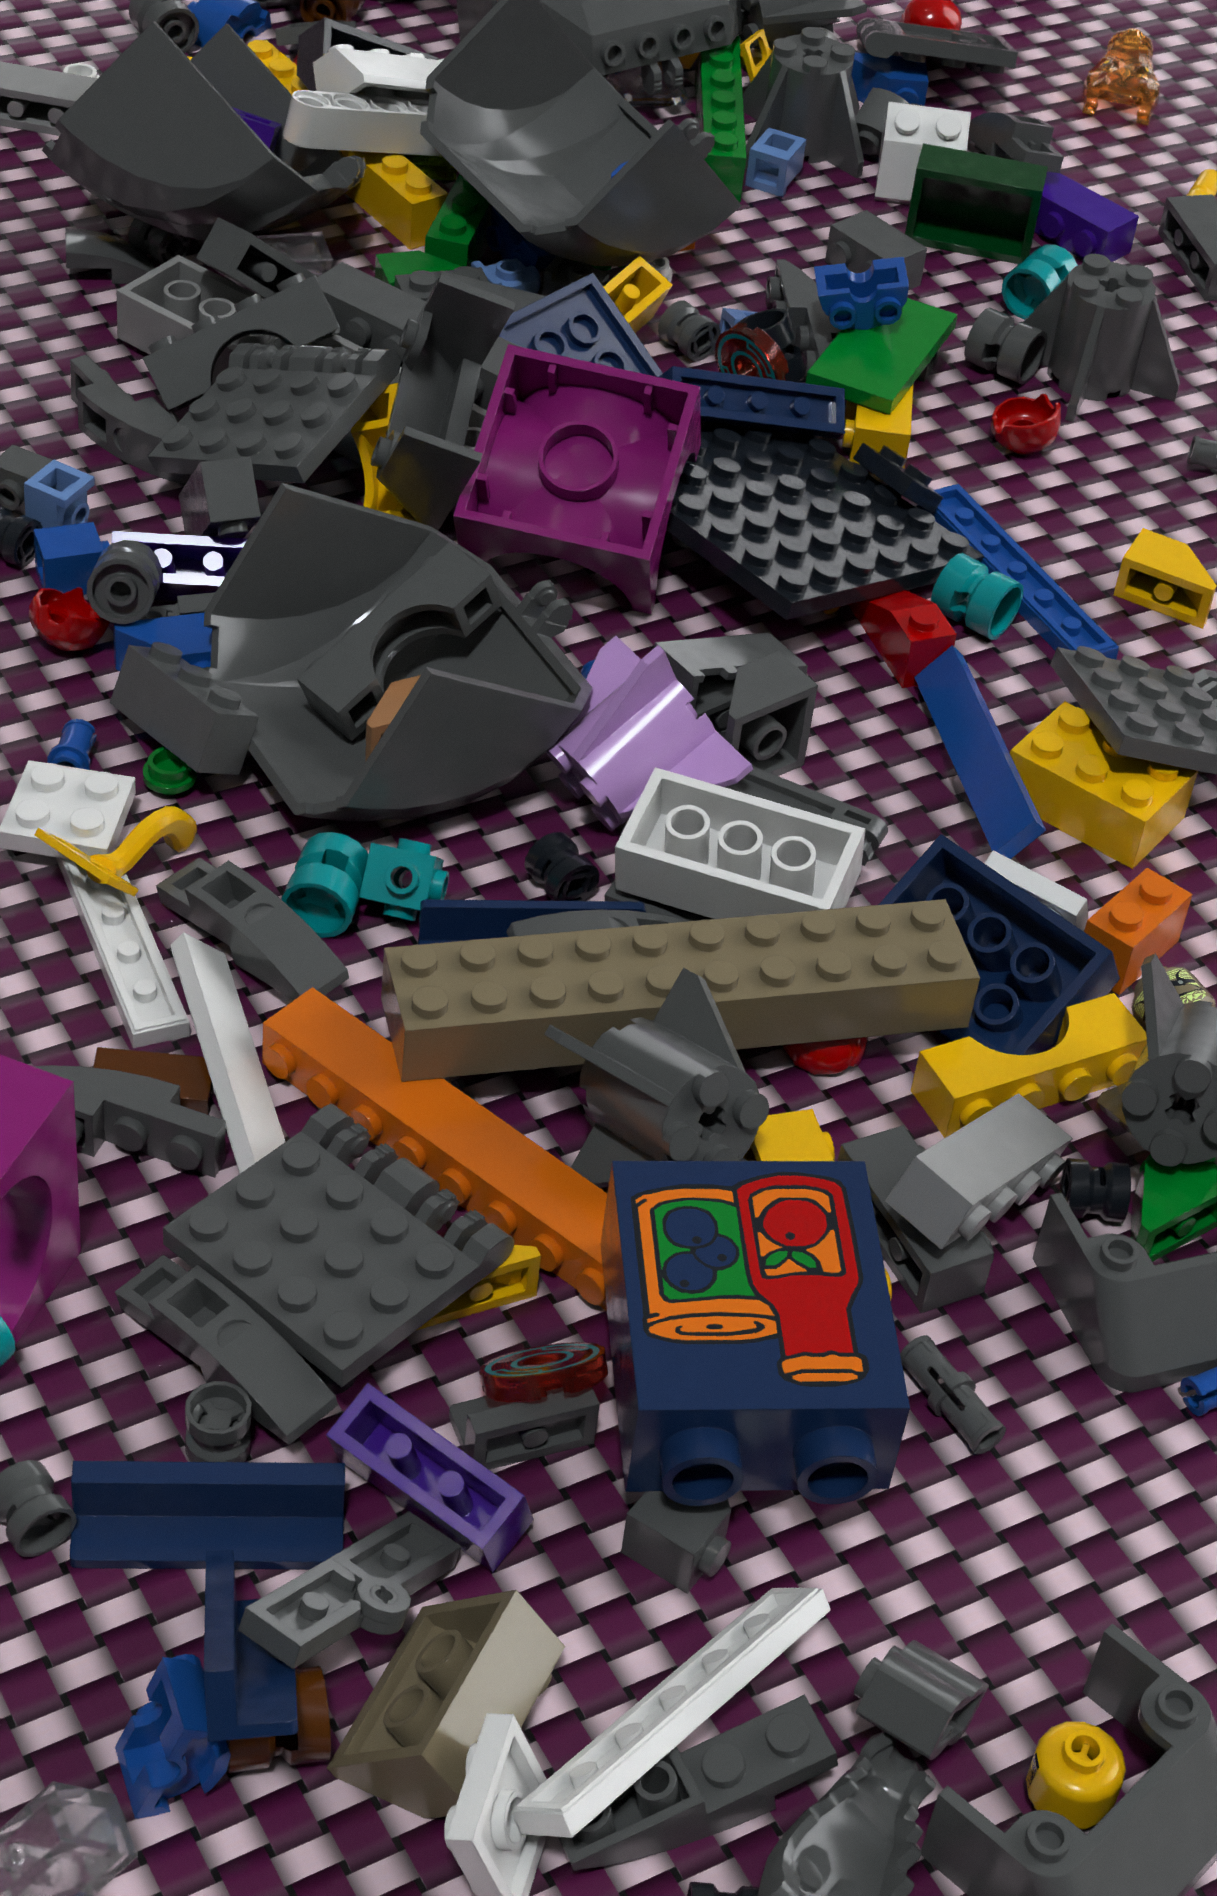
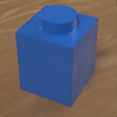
[34,522,110,595]

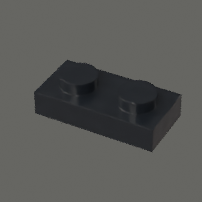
[853,443,944,513]

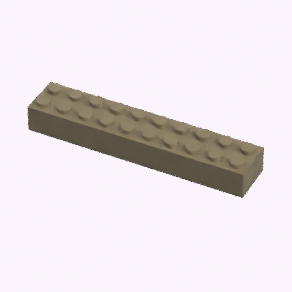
[381,899,980,1082]

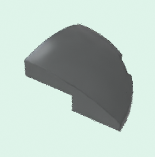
[65,228,155,284]

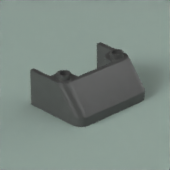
[371,274,516,530]
[1032,1193,1217,1393]
[921,1623,1217,1896]

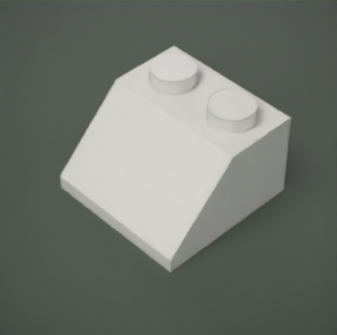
[874,102,971,205]

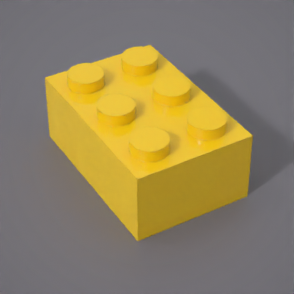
[1010,701,1198,869]

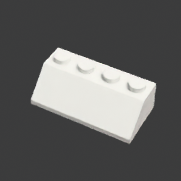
[313,44,445,99]

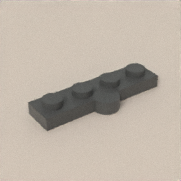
[238,1511,462,1669]

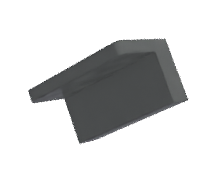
[449,1378,600,1470]

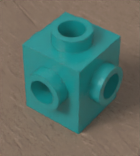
[359,838,449,921]

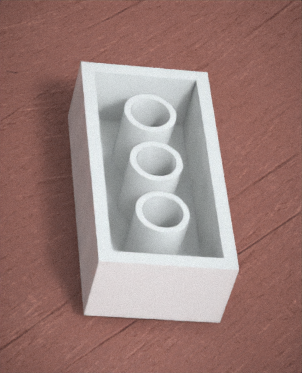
[615,767,865,919]

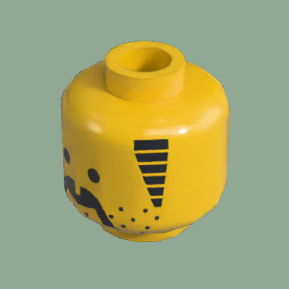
[1026,1721,1126,1830]

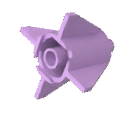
[546,636,753,831]

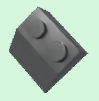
[725,650,818,776]

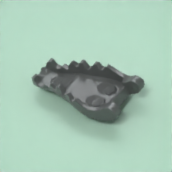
[758,1731,936,1896]

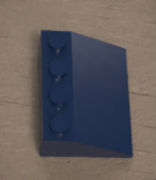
[878,834,1120,1055]

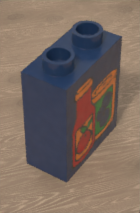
[600,1161,910,1506]

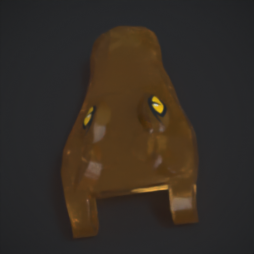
[1082,28,1160,126]

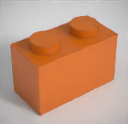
[1084,868,1193,995]

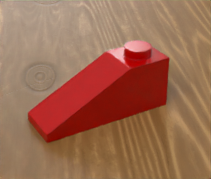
[848,590,957,688]

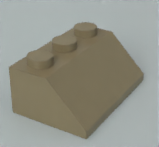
[327,1590,565,1819]

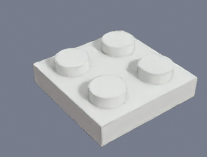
[0,760,136,860]
[444,1713,547,1896]

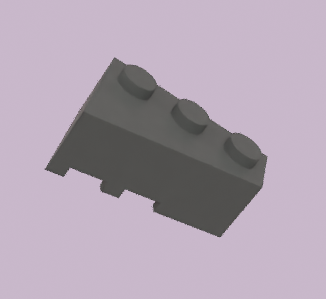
[654,633,808,738]

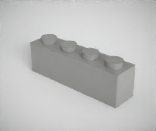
[0,61,98,136]
[885,1093,1073,1249]

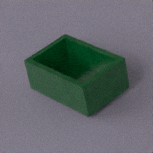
[905,143,1048,264]

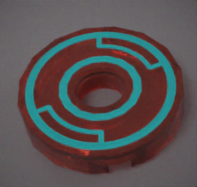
[715,322,789,381]
[479,1342,608,1403]

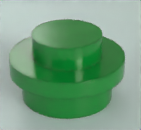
[143,747,197,795]

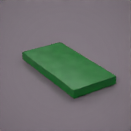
[806,298,958,414]

